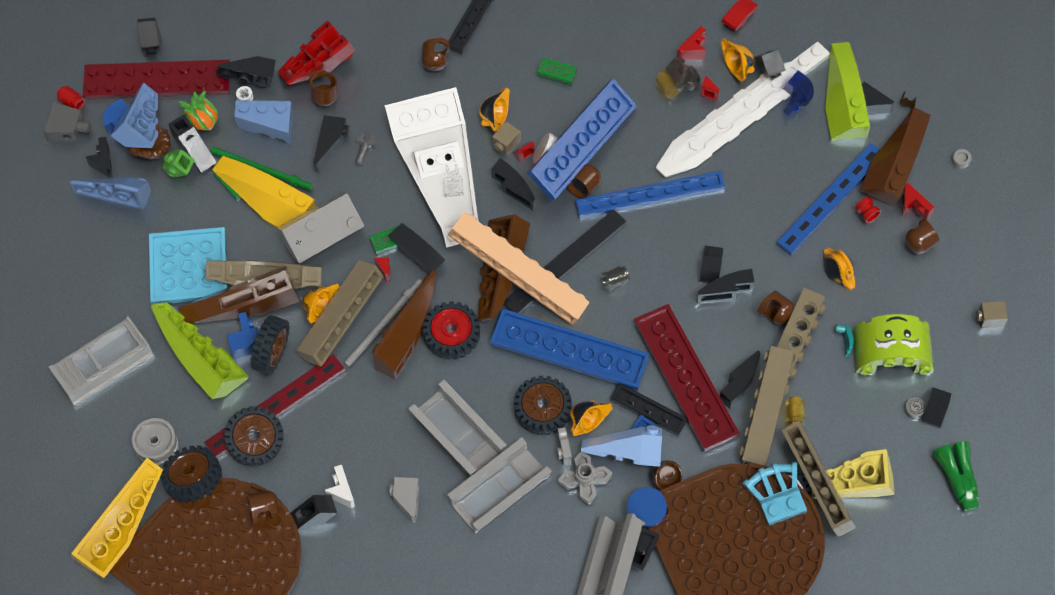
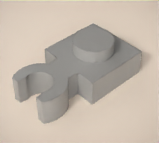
[557,427,572,465]

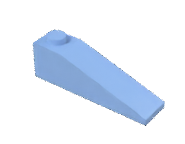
[581,425,662,466]

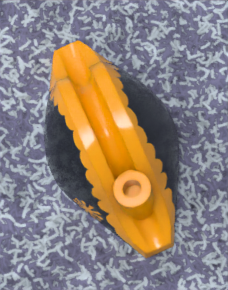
[479,87,510,133]
[823,248,855,290]
[570,400,613,436]

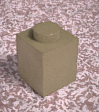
[492,121,521,155]
[976,301,1008,328]

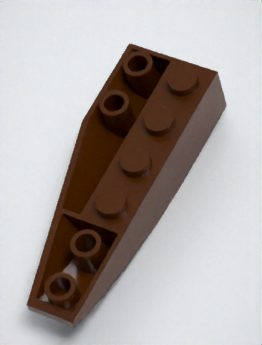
[178,266,300,324]
[372,270,437,380]

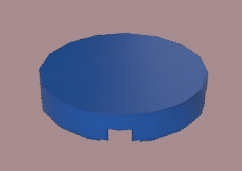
[627,487,667,527]

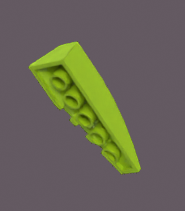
[825,42,870,141]
[151,302,249,399]

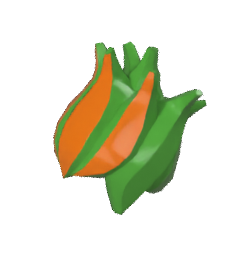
[179,91,218,132]

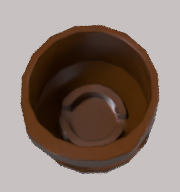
[421,38,450,71]
[309,71,338,106]
[567,164,601,198]
[905,218,940,254]
[757,290,794,325]
[247,490,280,526]

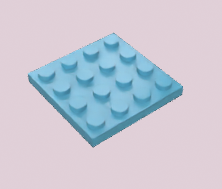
[149,227,228,305]

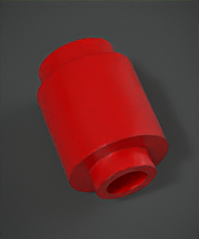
[57,86,85,110]

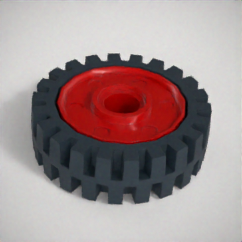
[423,301,480,360]

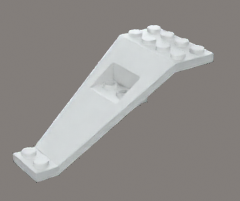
[384,87,479,248]

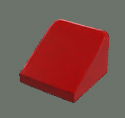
[700,76,720,101]
[512,141,535,162]
[374,257,390,282]

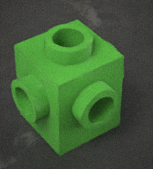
[162,149,195,178]

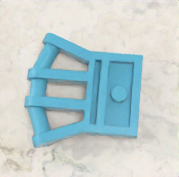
[742,462,807,526]

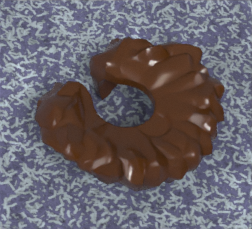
[127,124,171,160]

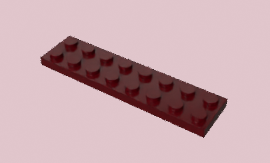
[83,59,230,100]
[634,304,740,452]

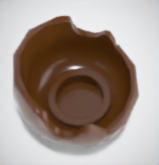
[653,460,683,490]

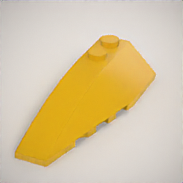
[212,156,315,228]
[71,458,163,578]

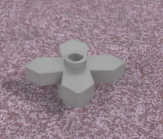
[558,451,612,505]

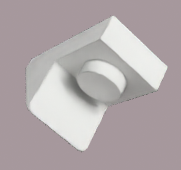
[325,464,355,508]

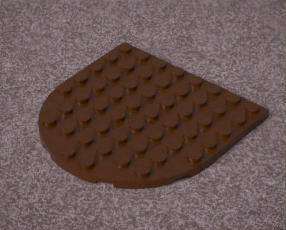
[648,463,825,595]
[109,478,302,595]

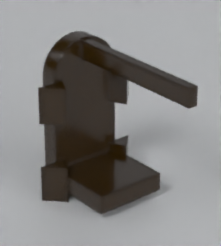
[900,91,917,108]

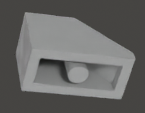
[390,477,419,523]

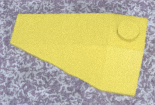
[810,449,895,499]

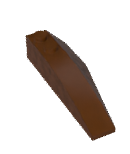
[859,107,931,206]
[478,214,530,322]

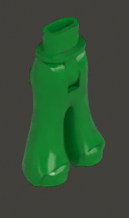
[932,441,980,511]

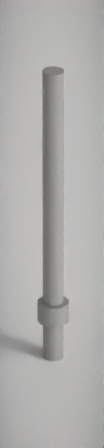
[343,279,423,367]

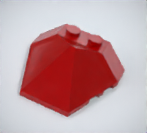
[277,20,355,85]

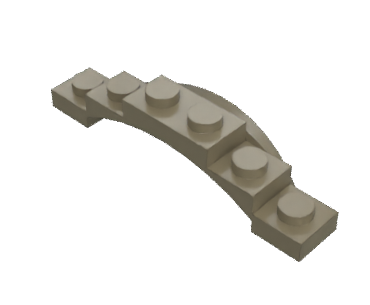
[206,260,322,289]

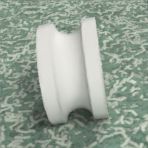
[236,86,253,101]

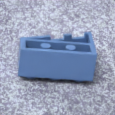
[234,100,293,144]

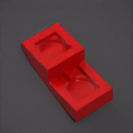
[721,0,758,31]

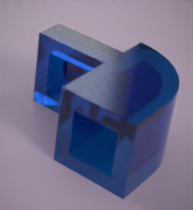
[783,70,814,115]

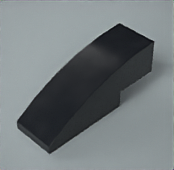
[491,158,535,211]
[388,223,445,275]
[697,269,754,303]
[720,350,761,409]

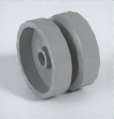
[132,418,180,468]

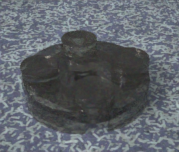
[666,57,700,90]

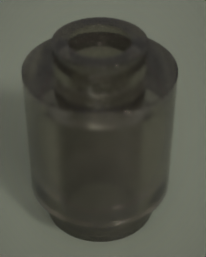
[600,266,630,291]

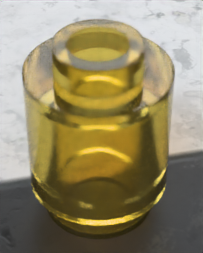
[656,70,681,98]
[785,396,806,426]

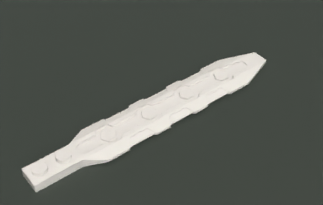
[656,42,830,178]

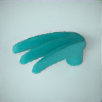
[835,324,854,357]

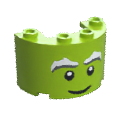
[852,314,934,375]

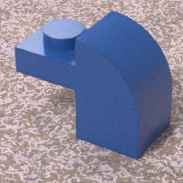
[103,98,127,135]
[227,312,259,359]

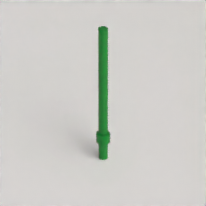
[211,146,313,191]

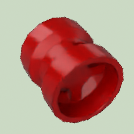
[855,197,881,223]

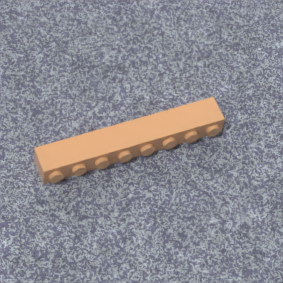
[448,212,589,325]

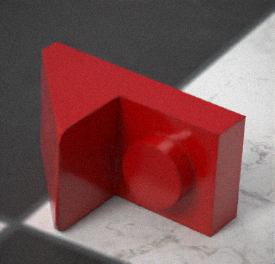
[677,26,706,61]
[902,182,935,220]

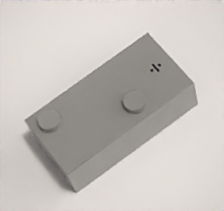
[277,191,364,264]

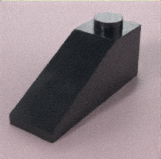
[313,115,349,173]

